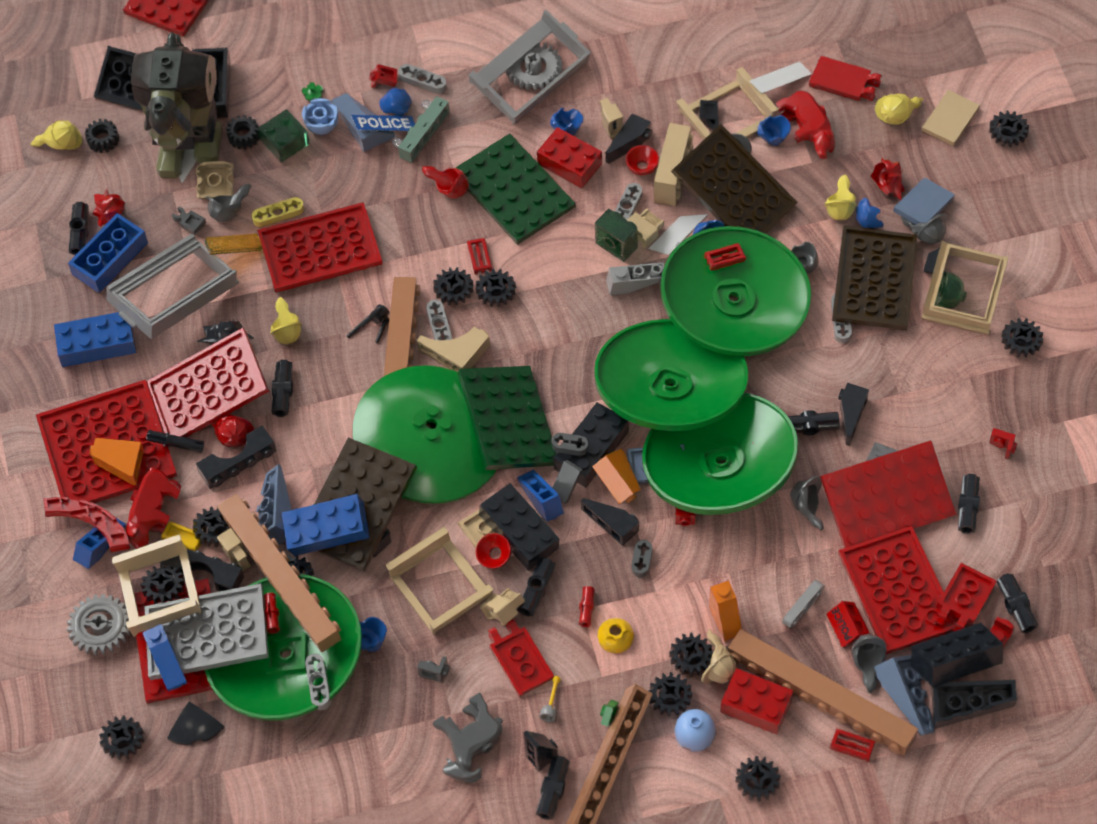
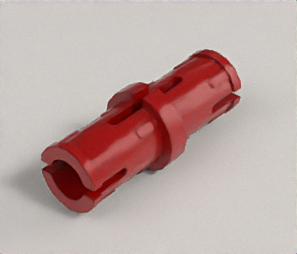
[578,586,595,627]
[264,593,280,634]

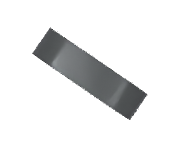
[552,433,588,456]
[632,540,652,577]

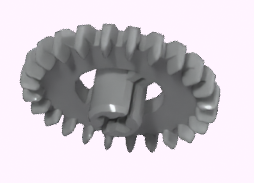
[505,42,563,90]
[67,594,130,656]

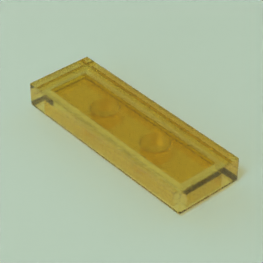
[204,234,262,255]

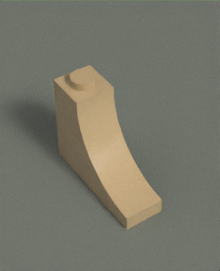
[417,327,490,372]

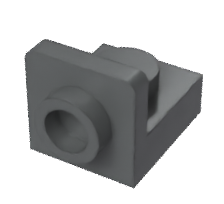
[417,656,450,682]

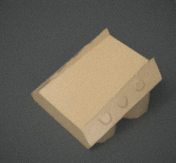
[196,161,233,199]

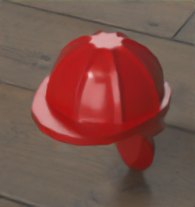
[422,166,469,199]
[210,414,254,447]

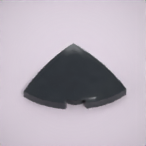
[167,701,224,745]

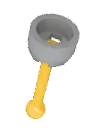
[539,676,561,722]

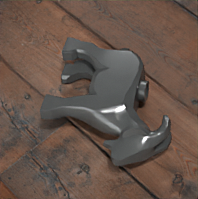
[433,693,503,783]

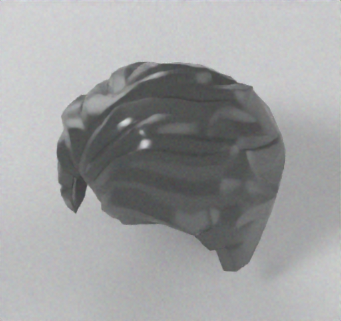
[791,241,819,274]

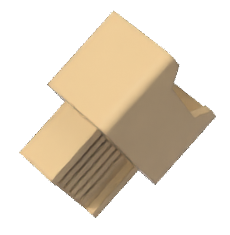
[599,98,624,139]
[623,209,664,249]
[217,528,251,571]
[480,588,525,626]

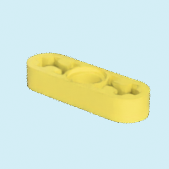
[252,197,304,227]

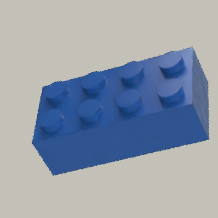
[68,213,148,293]
[54,312,136,367]
[282,494,370,556]

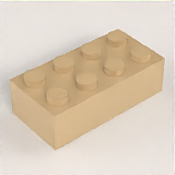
[654,123,694,206]

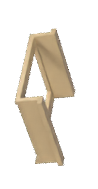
[676,67,778,140]
[922,240,1008,335]
[385,527,494,635]
[112,534,202,637]

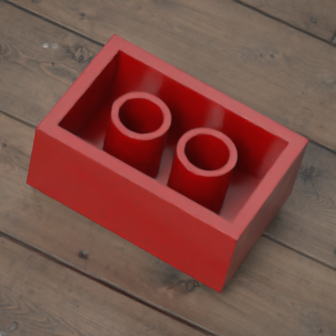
[537,127,602,189]
[720,668,793,735]

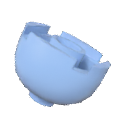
[302,98,338,135]
[675,709,716,752]

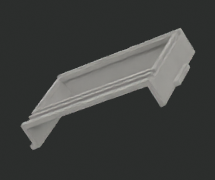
[468,10,591,125]
[107,234,239,339]

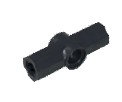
[69,202,89,256]
[271,360,293,417]
[788,410,840,436]
[958,474,980,534]
[517,557,556,617]
[997,573,1038,633]
[536,756,570,820]

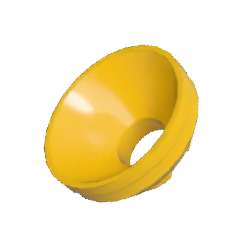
[597,618,634,653]

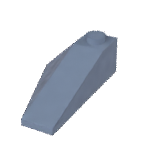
[331,93,396,152]
[256,464,292,544]
[874,655,935,735]

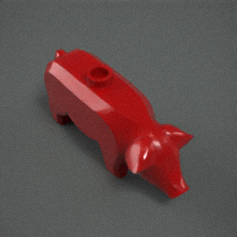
[776,90,835,159]
[126,467,182,549]

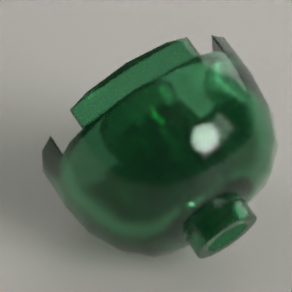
[934,271,967,309]

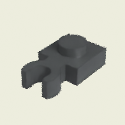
[172,207,206,235]

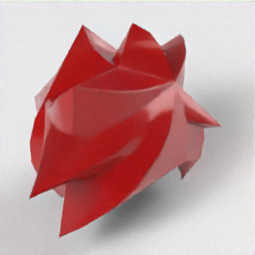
[870,157,905,201]
[92,189,126,227]

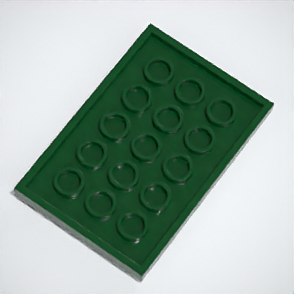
[455,133,576,245]
[457,366,557,470]

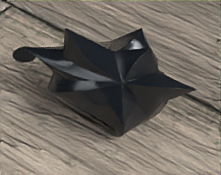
[197,320,254,345]

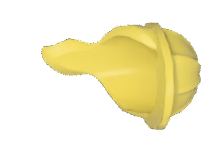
[875,94,923,125]
[31,120,82,150]
[825,175,857,220]
[270,297,302,345]

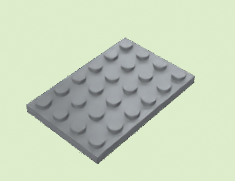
[145,584,269,680]

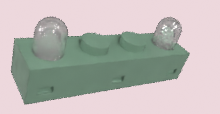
[392,96,450,163]

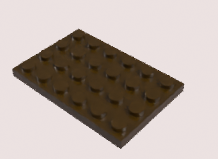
[671,124,798,234]
[832,225,917,331]
[314,437,417,572]

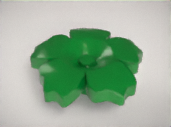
[301,82,323,101]

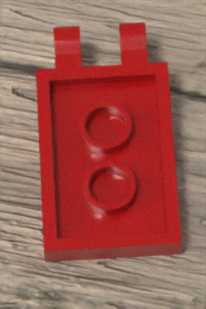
[808,56,882,101]
[935,563,997,632]
[488,618,554,697]

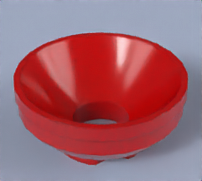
[626,145,659,176]
[475,533,511,569]

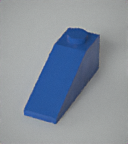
[517,469,564,522]
[73,518,126,569]
[143,624,187,692]

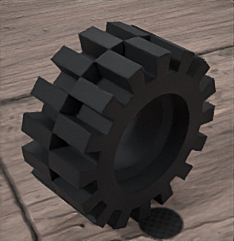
[226,115,260,150]
[85,119,119,153]

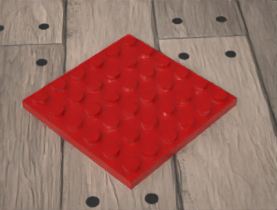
[36,380,177,503]

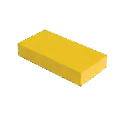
[161,521,201,551]

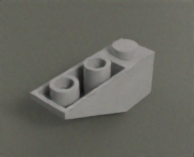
[606,262,664,295]

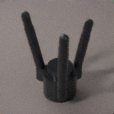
[347,304,390,343]

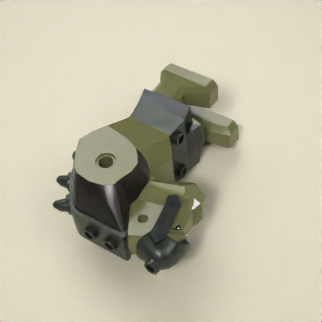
[131,32,223,178]

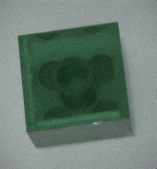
[258,109,310,163]
[595,208,638,262]

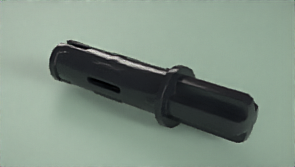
[146,430,204,453]

